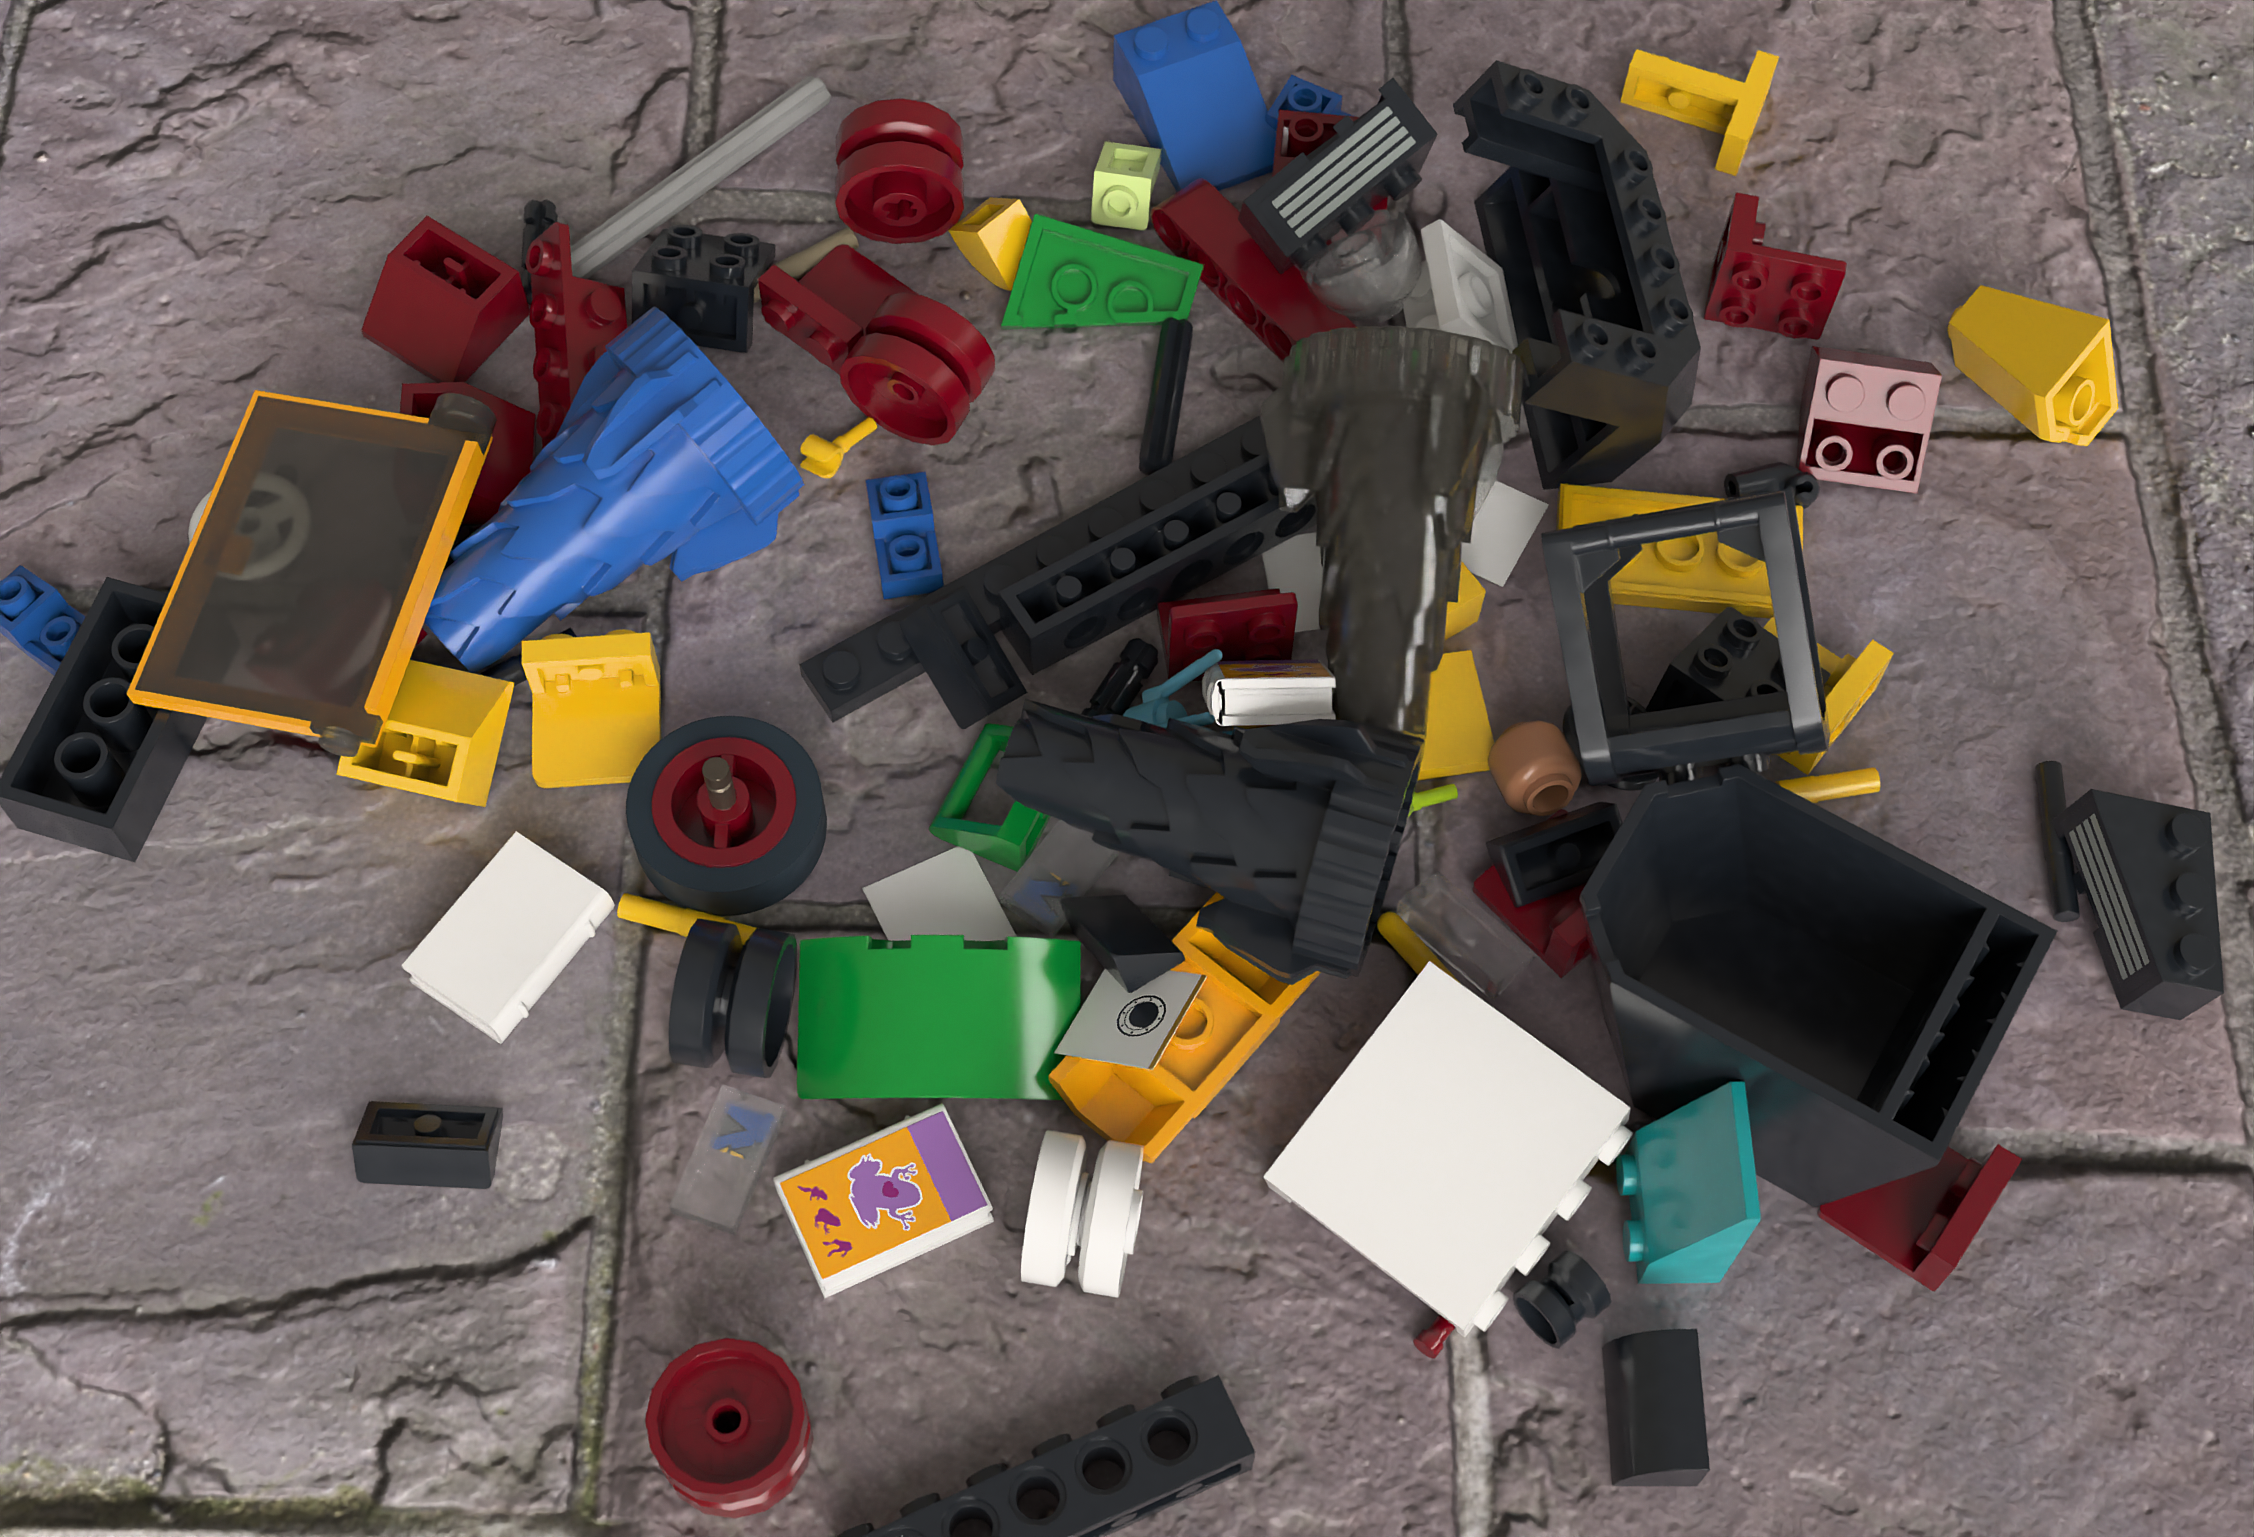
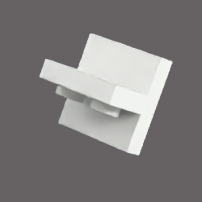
[1397,219,1522,381]

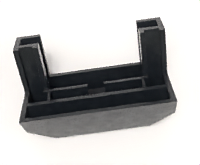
[1453,60,1701,490]

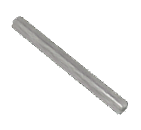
[570,76,831,279]

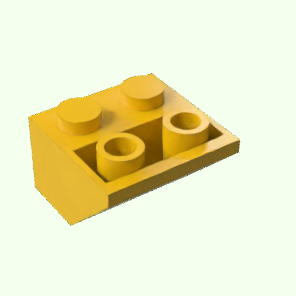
[336,660,515,807]

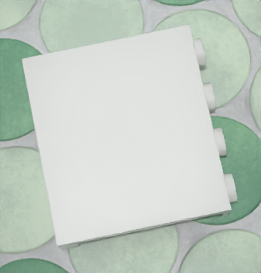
[1263,961,1633,1337]

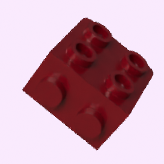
[758,245,919,375]

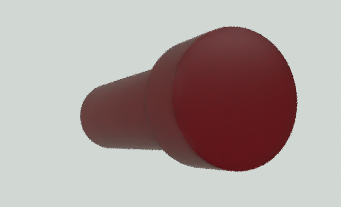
[1413,1314,1456,1359]

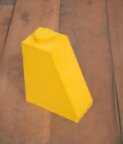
[1948,285,2118,446]

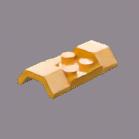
[1049,892,1321,1163]

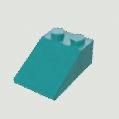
[1616,1082,1761,1284]

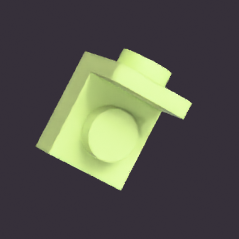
[1091,141,1161,230]

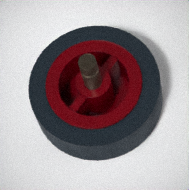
[626,716,827,916]

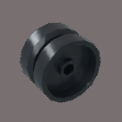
[668,918,797,1078]

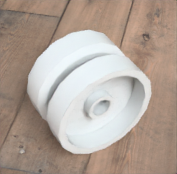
[1021,1130,1144,1297]

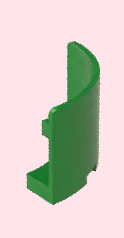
[797,935,1081,1101]

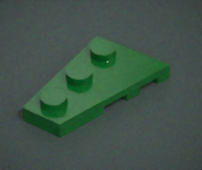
[1001,214,1204,329]

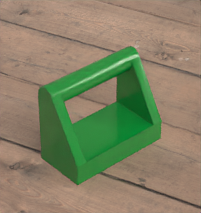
[929,723,1051,873]

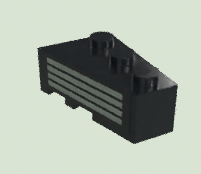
[1238,78,1438,274]
[2052,789,2224,1020]

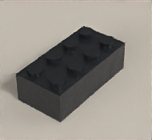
[0,577,243,862]

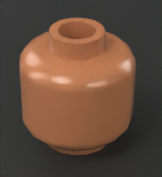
[1488,721,1582,816]

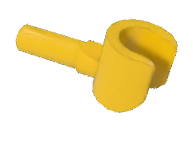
[800,417,877,478]

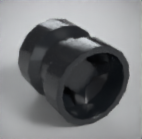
[1513,1251,1612,1349]

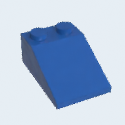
[1113,0,1277,192]

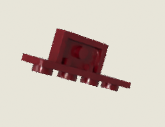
[526,222,627,449]

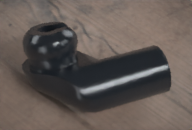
[1724,462,1820,509]

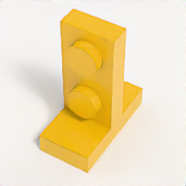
[1620,49,1779,176]

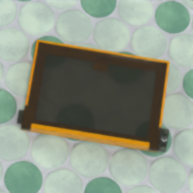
[127,390,497,757]

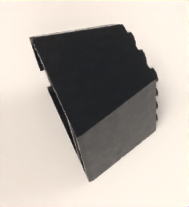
[1580,764,2057,1207]

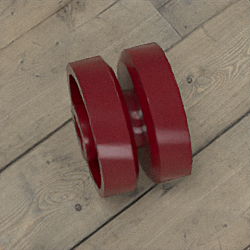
[835,98,964,244]
[839,292,995,446]
[645,1338,814,1519]

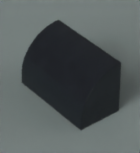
[1602,1329,1710,1487]

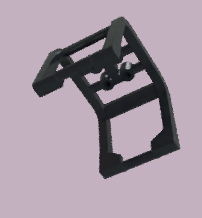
[1541,488,1830,787]

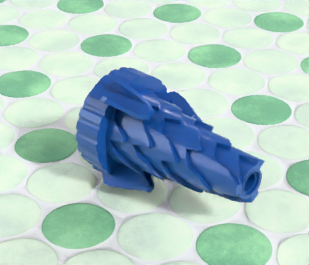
[424,306,804,673]

